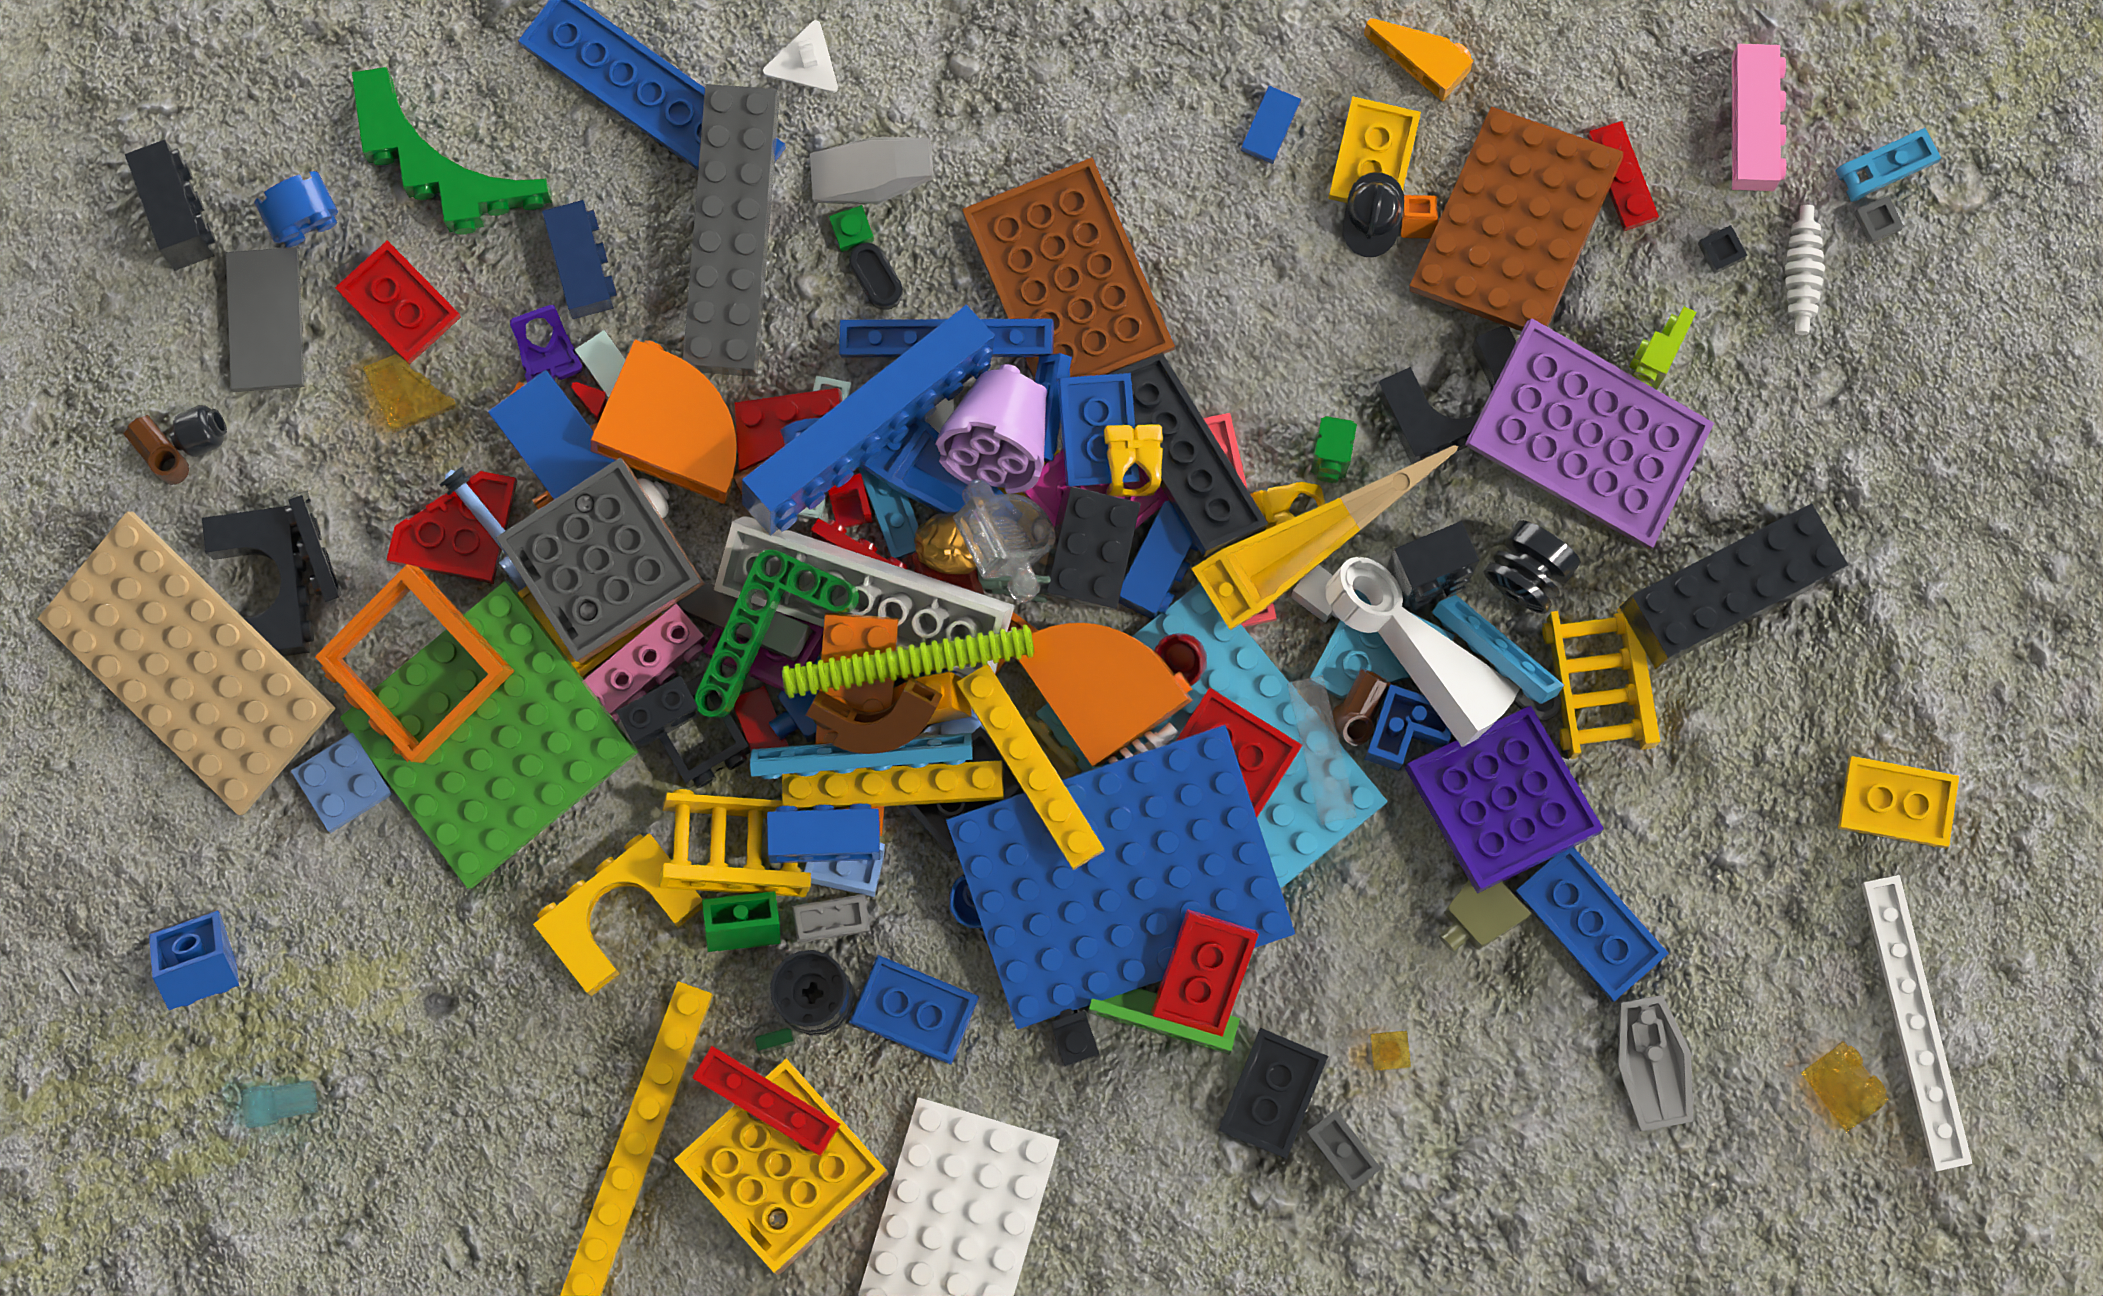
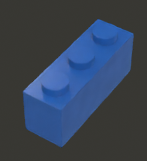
[1118,500,1199,620]
[767,804,880,863]

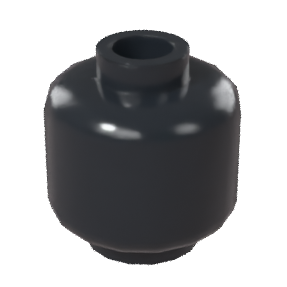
[170,405,227,457]

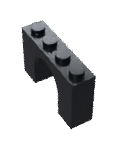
[1375,325,1516,464]
[202,506,314,656]

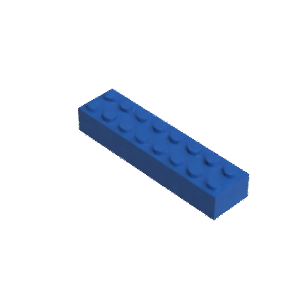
[742,304,995,536]

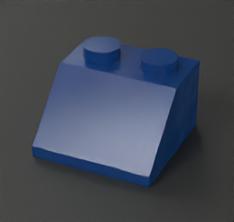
[149,910,239,1010]

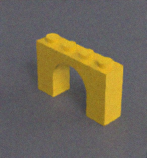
[533,833,703,997]

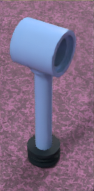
[439,467,527,590]

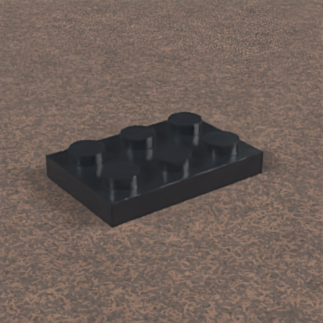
[1218,1028,1328,1160]

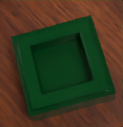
[755,1028,796,1054]

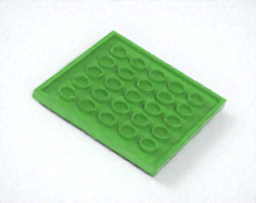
[340,581,638,889]

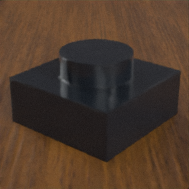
[1698,225,1748,274]

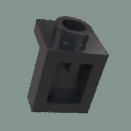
[1050,1008,1100,1067]

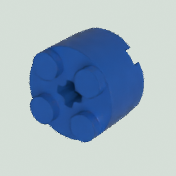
[254,171,338,248]

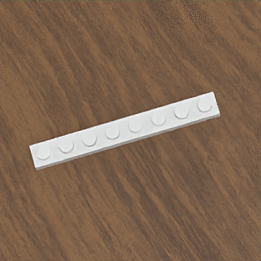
[1861,875,1972,1172]

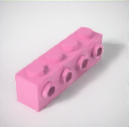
[1732,44,1786,191]
[584,604,707,724]

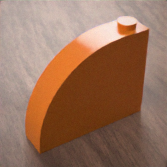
[591,339,737,504]
[1019,623,1193,768]

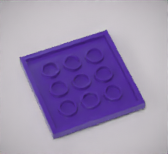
[1405,706,1604,894]

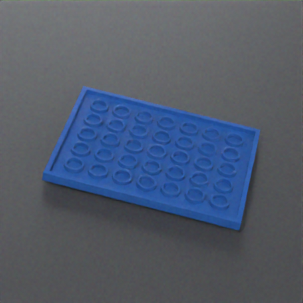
[946,725,1296,1030]

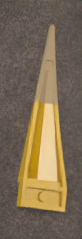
[1191,446,1458,630]

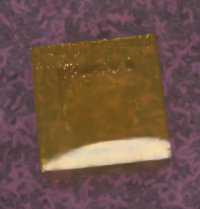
[1369,1031,1411,1072]

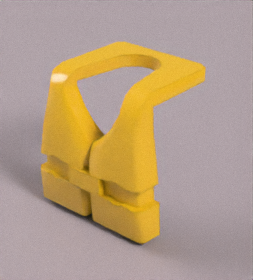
[1104,425,1163,497]
[1250,482,1325,530]

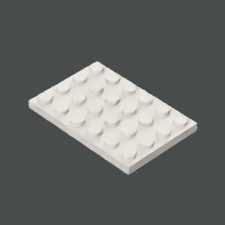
[858,1097,1060,1296]

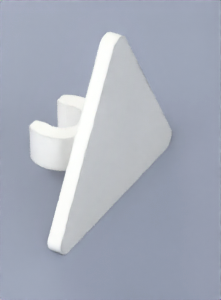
[763,20,838,93]

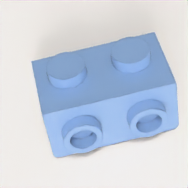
[804,843,885,897]

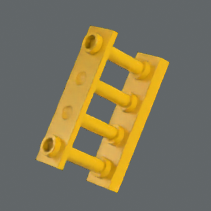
[1542,602,1660,759]
[659,789,811,897]

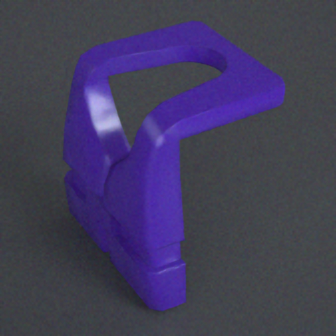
[509,305,583,383]

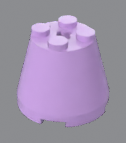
[935,364,1048,494]

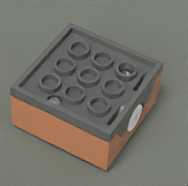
[496,457,705,663]

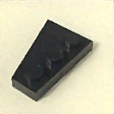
[285,490,341,602]

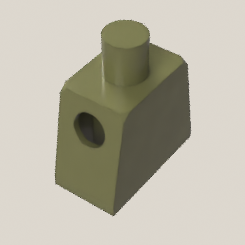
[1439,880,1531,952]

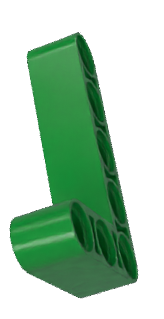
[695,549,859,718]

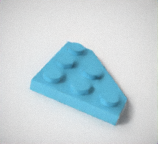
[1308,590,1455,699]

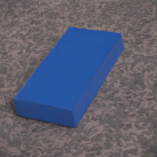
[1241,86,1301,164]

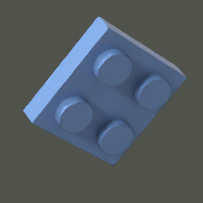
[291,732,393,833]

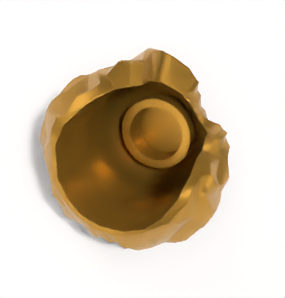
[914,511,986,574]

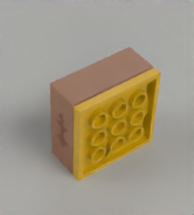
[674,1058,889,1275]

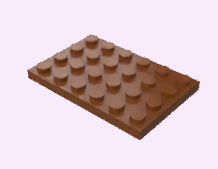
[1409,106,1623,332]
[962,157,1175,382]

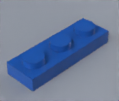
[1035,353,1072,462]

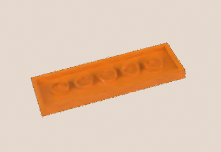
[815,612,899,836]

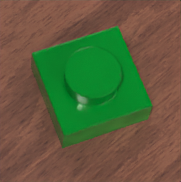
[829,205,874,252]

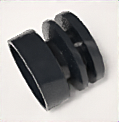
[1483,520,1581,614]
[770,950,854,1036]

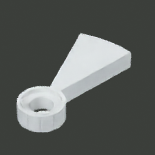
[1326,557,1520,747]

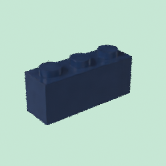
[542,200,617,319]

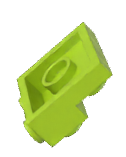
[1629,306,1697,390]

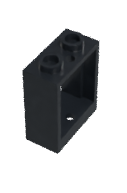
[659,672,751,789]

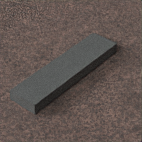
[677,580,813,662]

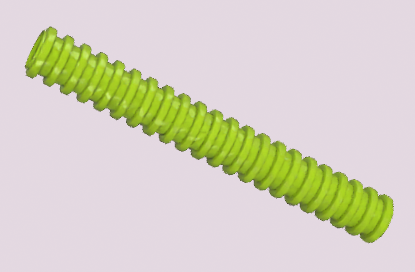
[782,625,1034,698]

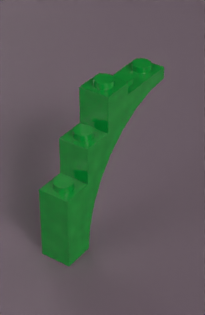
[352,67,552,235]

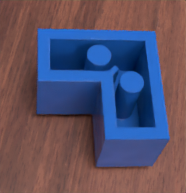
[1364,684,1452,771]

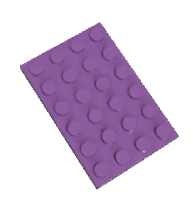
[1465,319,1714,549]

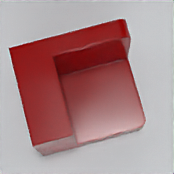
[828,473,873,529]

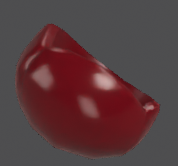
[1154,633,1207,686]

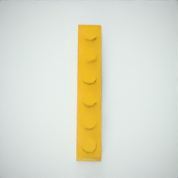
[957,663,1105,870]
[782,760,1004,811]

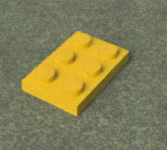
[1328,96,1421,203]
[1838,756,1959,849]

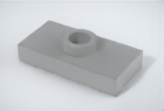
[792,894,871,944]

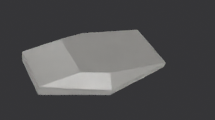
[810,137,933,204]
[1618,995,1693,1131]

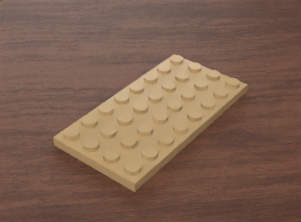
[37,511,335,815]

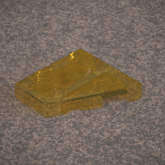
[363,354,456,434]

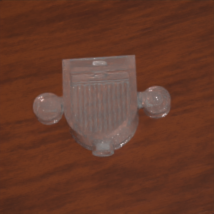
[953,479,1055,603]

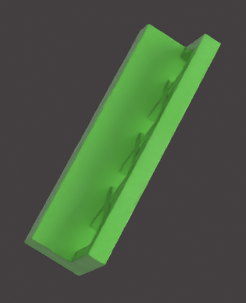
[1088,988,1240,1055]

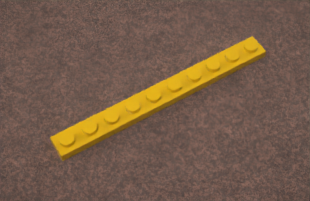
[560,981,713,1296]

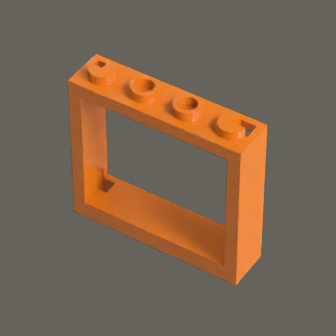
[315,564,514,763]

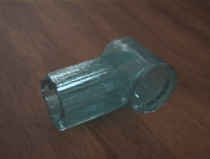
[240,1081,318,1128]

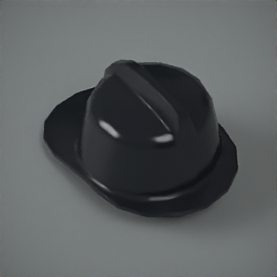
[1343,173,1404,257]

